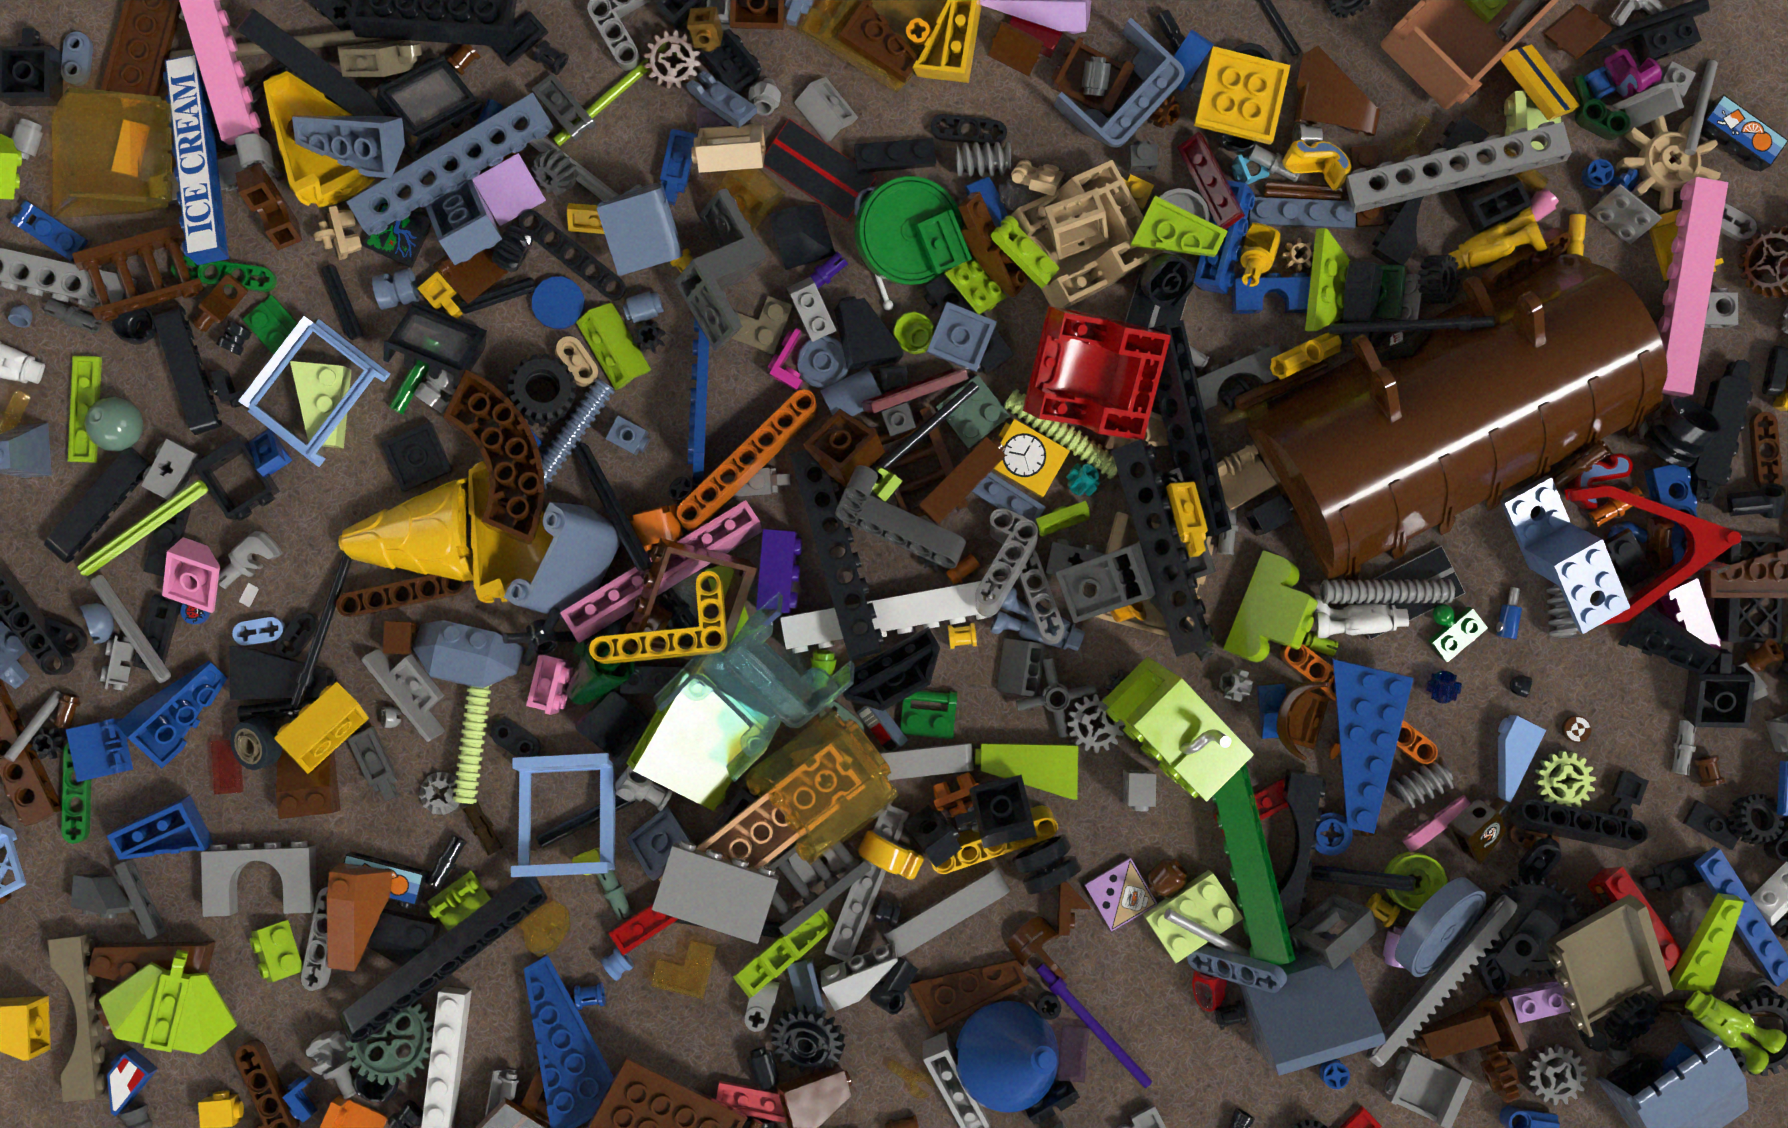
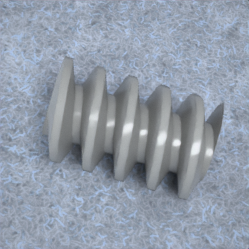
[957,142,1011,176]
[1547,585,1585,638]
[1392,756,1454,809]

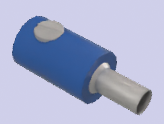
[1496,587,1522,639]

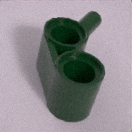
[1573,74,1631,140]

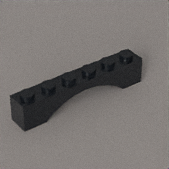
[1371,116,1489,265]
[1277,768,1326,930]

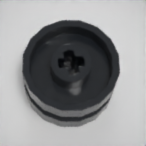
[1012,834,1082,895]

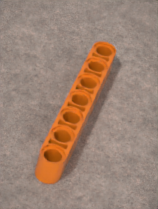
[676,389,818,531]
[1280,644,1438,764]

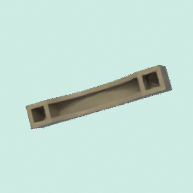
[48,933,108,1102]

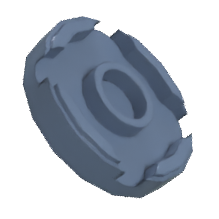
[797,336,848,389]

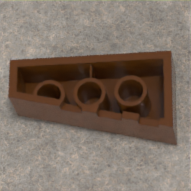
[88,941,216,982]

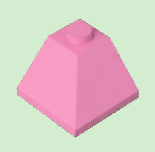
[162,537,220,613]

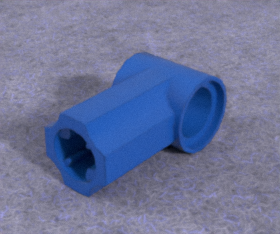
[1499,1105,1560,1128]

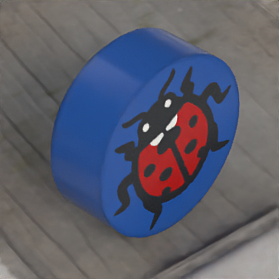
[181,603,210,624]

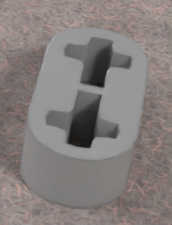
[1720,203,1757,241]

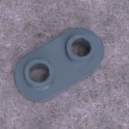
[61,32,93,86]

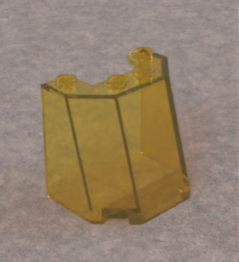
[745,710,898,865]

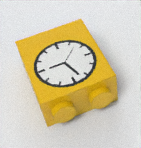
[993,419,1070,499]

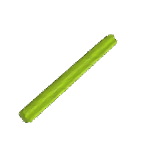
[77,480,208,576]

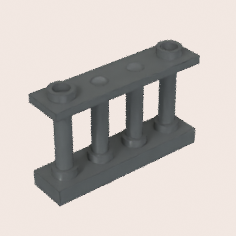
[766,815,872,937]

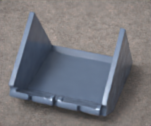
[1238,931,1387,1076]
[1596,1018,1749,1128]

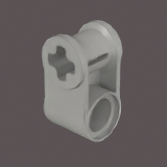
[745,980,780,1032]

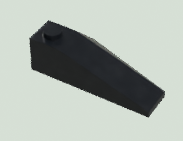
[367,909,441,967]

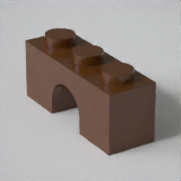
[235,163,302,251]

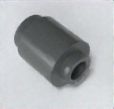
[1081,56,1111,97]

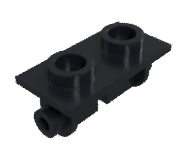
[1025,1076,1080,1124]

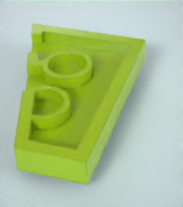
[1130,196,1228,257]

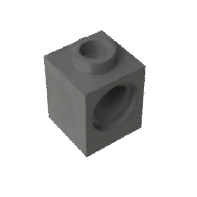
[881,401,916,436]

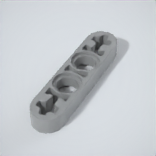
[1014,549,1064,644]
[301,887,332,991]

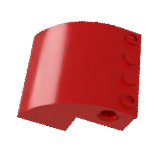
[1022,306,1171,440]

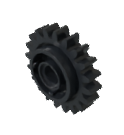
[770,1005,845,1074]

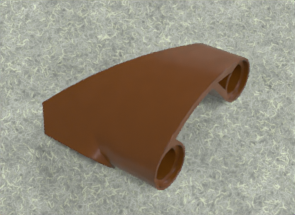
[1294,46,1380,136]

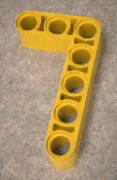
[589,571,727,664]

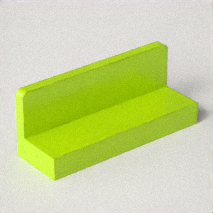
[576,303,651,390]

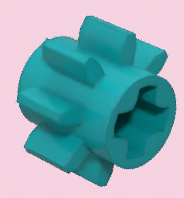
[1066,463,1101,496]

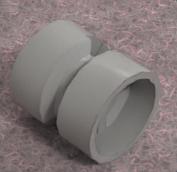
[413,370,456,413]

